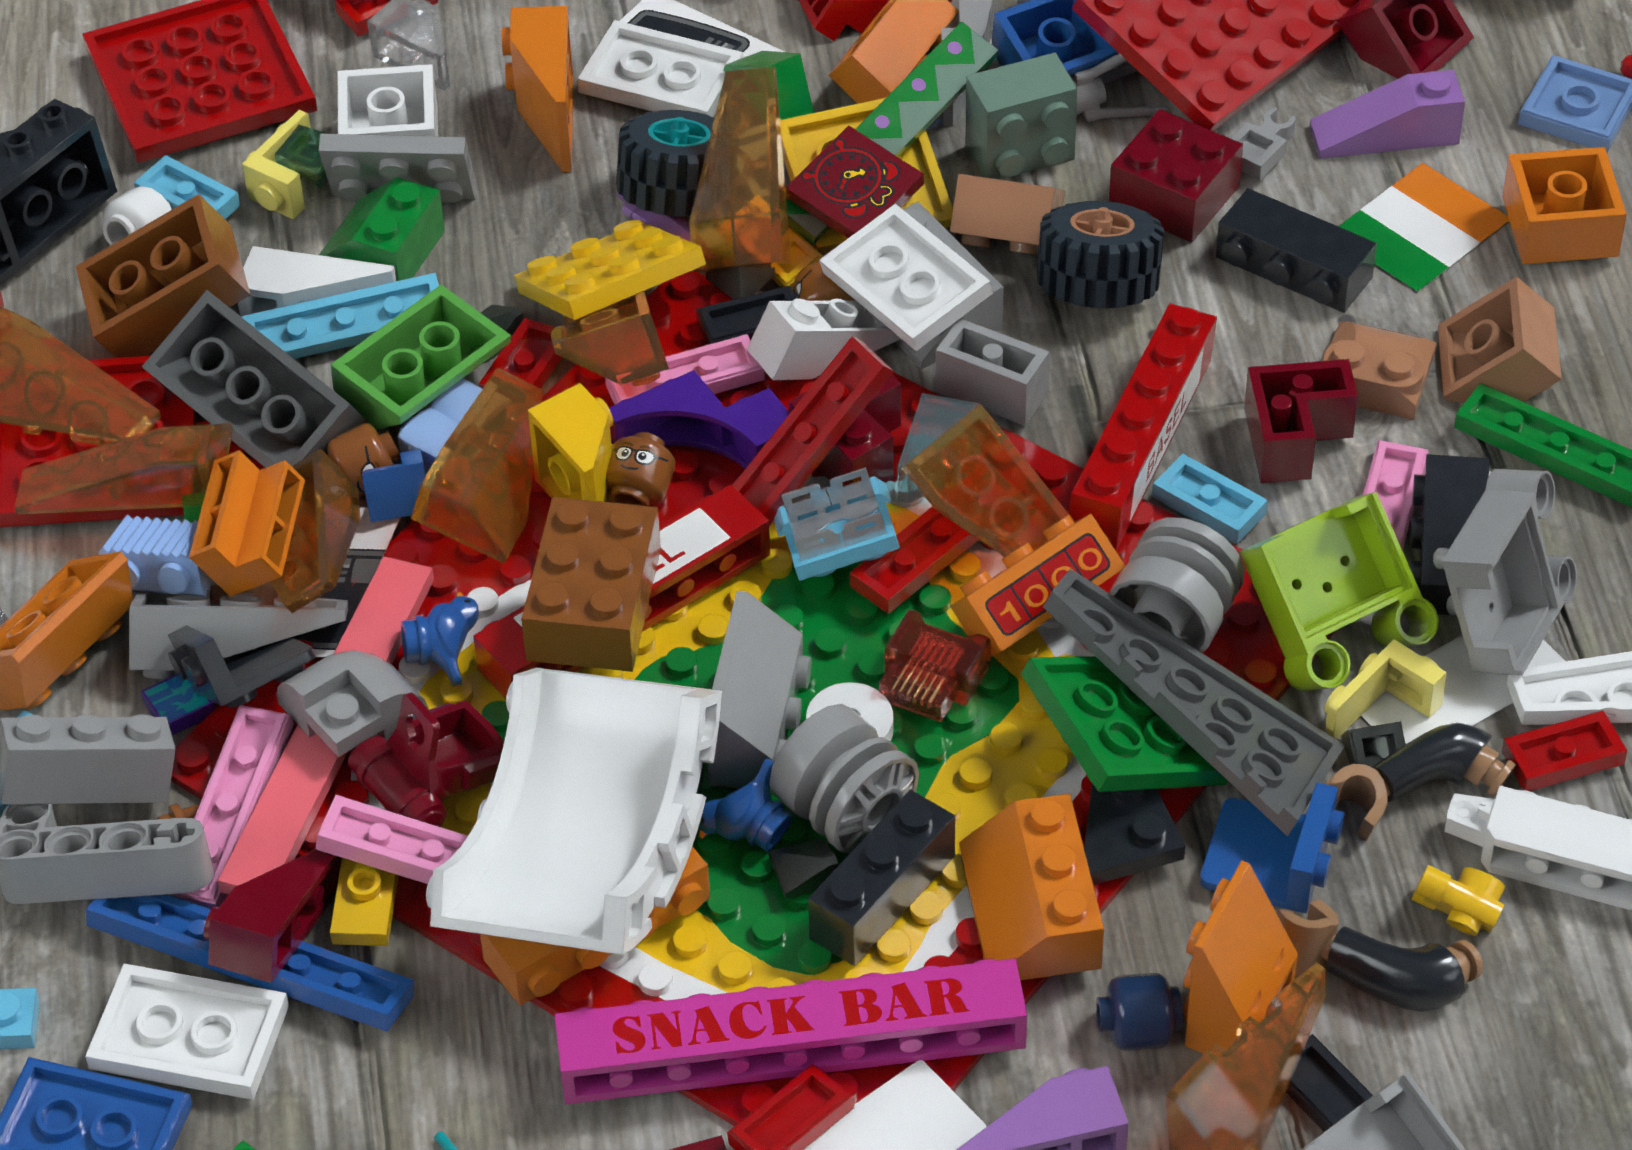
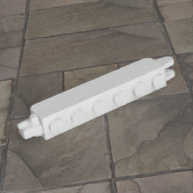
[1444,786,1632,911]

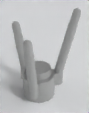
[1071,53,1169,123]

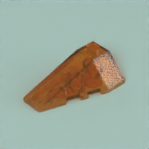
[689,67,791,272]
[902,404,1075,556]
[270,449,361,613]
[1166,962,1326,1150]

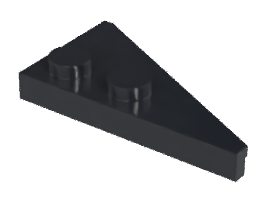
[1084,783,1186,885]

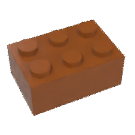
[76,194,251,358]
[521,497,661,672]

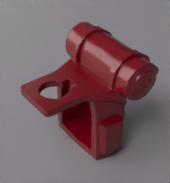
[348,692,505,827]

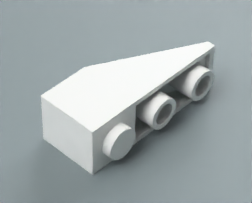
[238,246,396,317]
[747,299,901,380]

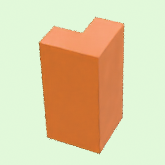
[189,450,305,597]

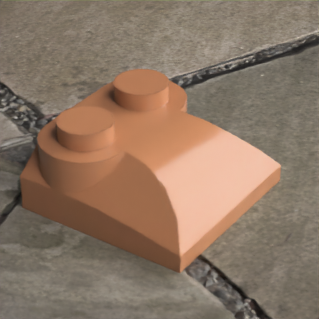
[1323,321,1437,420]

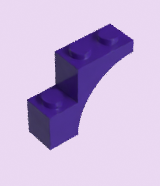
[609,370,790,469]

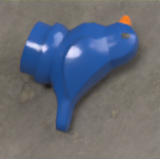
[401,592,479,686]
[699,758,793,852]

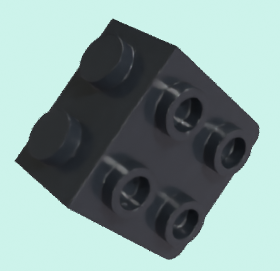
[168,625,315,708]

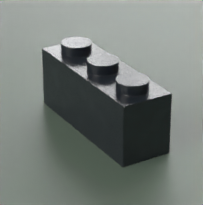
[1216,188,1377,313]
[1410,454,1490,616]
[808,789,956,966]

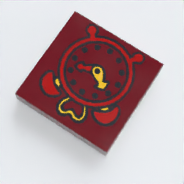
[785,125,924,238]

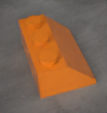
[0,551,133,711]
[959,793,1104,980]

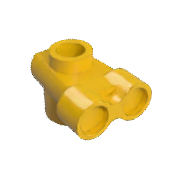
[1411,865,1505,936]

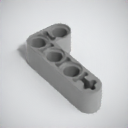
[0,804,215,904]

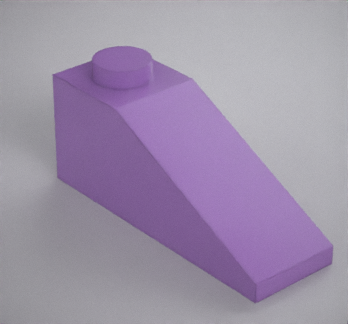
[1309,70,1465,159]
[957,1066,1128,1150]

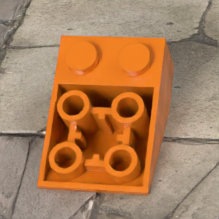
[1182,860,1298,1072]

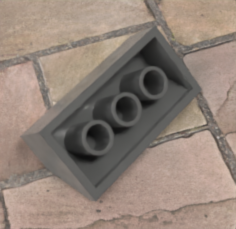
[142,290,369,477]

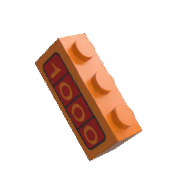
[950,514,1125,659]

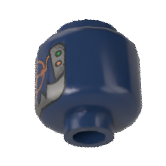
[1096,973,1183,1051]

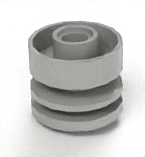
[1109,517,1245,653]
[769,704,920,854]

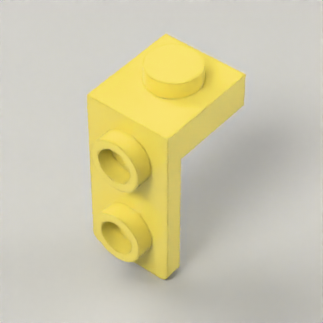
[242,110,313,219]
[1324,639,1447,739]

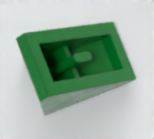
[723,51,814,126]

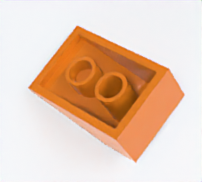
[501,6,574,173]

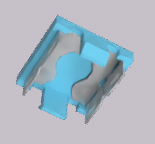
[774,467,900,581]

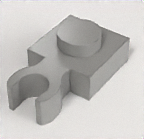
[1230,107,1296,181]

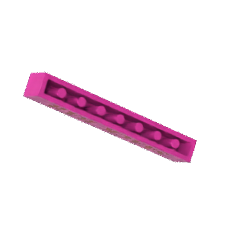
[555,958,1027,1104]

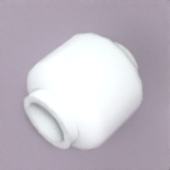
[102,186,172,246]

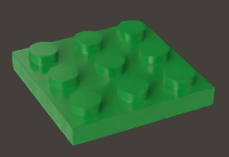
[1021,656,1228,792]

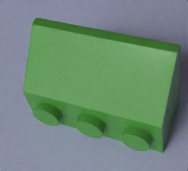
[330,284,511,430]

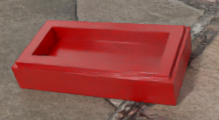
[727,1063,854,1150]

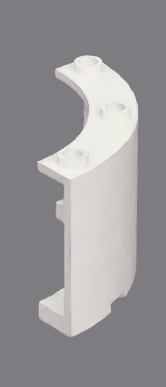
[426,668,722,955]

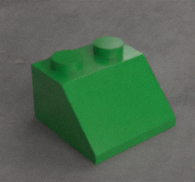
[319,177,445,281]

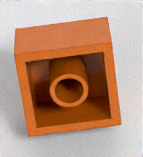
[1502,147,1627,264]

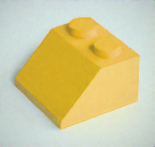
[528,383,613,502]

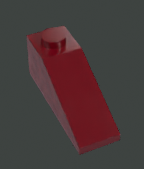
[203,849,342,983]

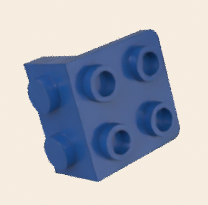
[1200,782,1345,914]

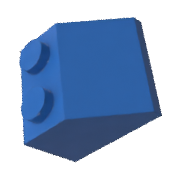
[991,0,1119,75]

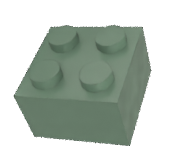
[965,52,1078,180]

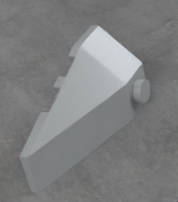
[129,591,348,679]

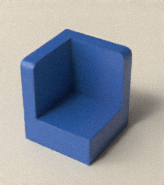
[362,449,432,523]

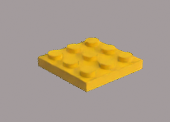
[774,98,953,255]
[513,220,706,320]

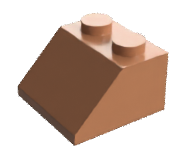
[950,174,1065,255]
[1438,276,1562,402]

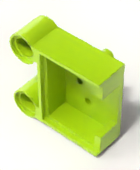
[1239,492,1439,692]

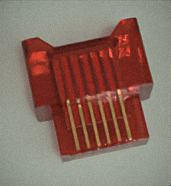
[879,610,991,722]

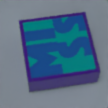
[141,674,214,735]

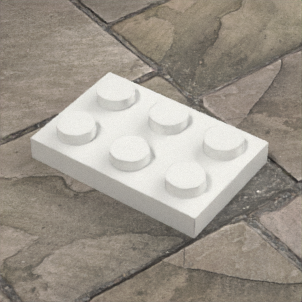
[577,20,743,117]
[819,204,993,351]
[85,964,289,1100]

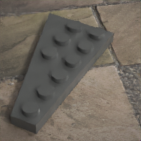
[1043,569,1345,836]

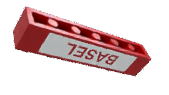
[1069,303,1217,551]
[473,484,770,699]

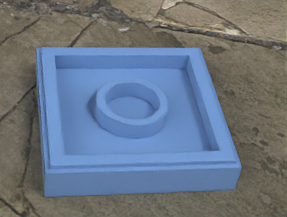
[1518,55,1632,153]

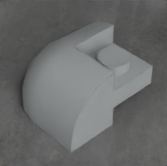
[278,650,429,757]

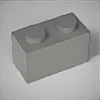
[936,318,1050,426]

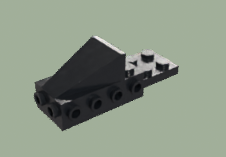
[0,98,118,285]

